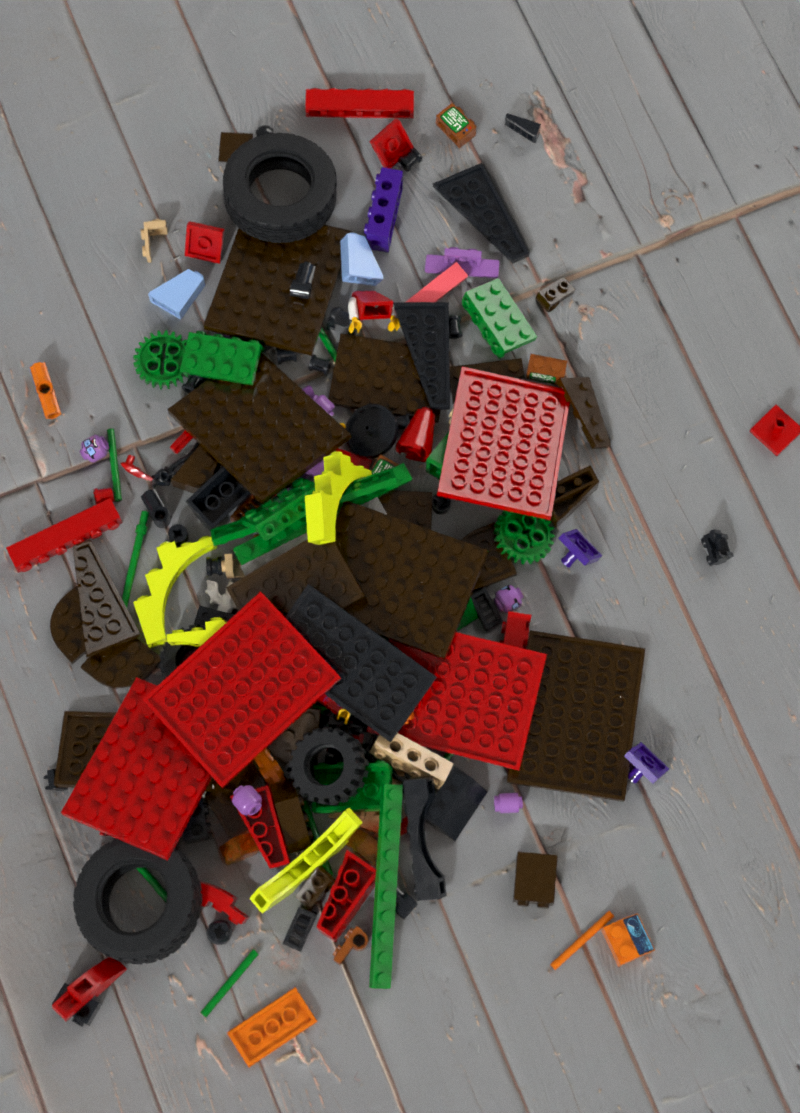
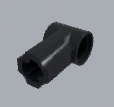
[290,262,315,299]
[141,489,171,528]
[395,887,418,920]

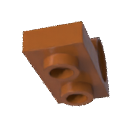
[332,926,368,966]

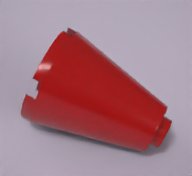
[395,407,435,462]

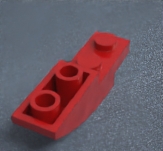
[200,881,249,925]
[52,957,127,1022]

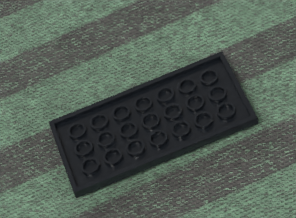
[285,584,437,742]

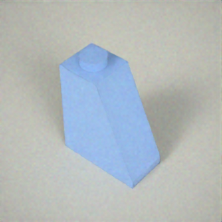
[340,232,383,286]
[148,269,205,320]

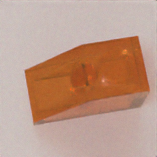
[346,829,378,866]
[219,833,260,865]

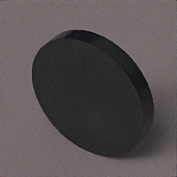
[345,404,398,459]

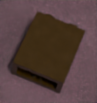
[513,852,558,909]

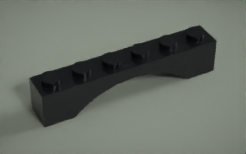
[403,776,447,901]

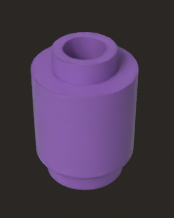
[494,793,523,813]

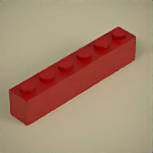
[305,88,414,119]
[6,498,122,573]

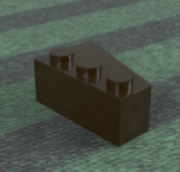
[171,445,221,494]
[551,465,599,529]
[270,779,314,854]

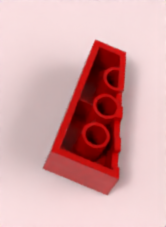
[499,611,532,649]
[230,785,291,869]
[316,850,376,943]

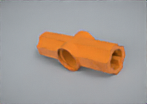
[30,362,62,419]
[254,748,286,785]

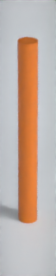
[550,911,614,970]

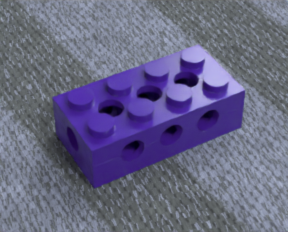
[364,167,403,253]

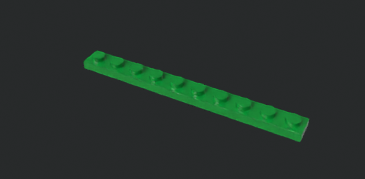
[233,463,412,566]
[210,467,398,546]
[369,784,403,989]

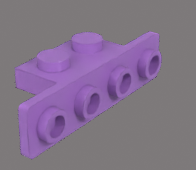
[425,247,499,279]

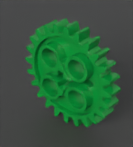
[133,330,189,390]
[493,510,555,565]

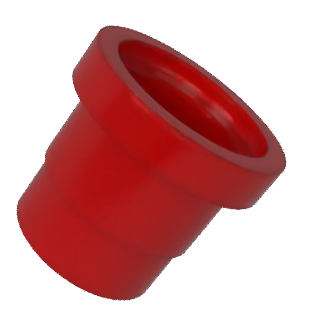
[93,488,114,504]

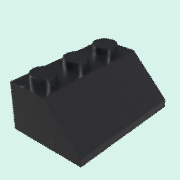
[185,467,250,531]
[426,767,488,841]

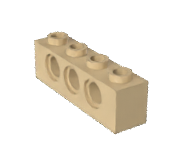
[369,733,454,790]

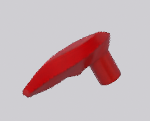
[121,455,153,481]

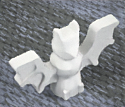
[205,578,237,614]

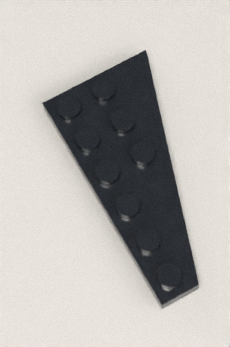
[433,163,529,264]
[393,302,450,410]

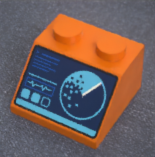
[601,913,655,967]

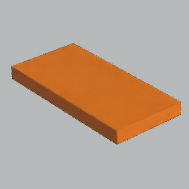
[227,987,317,1068]

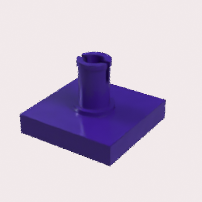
[558,529,602,567]
[624,742,669,784]

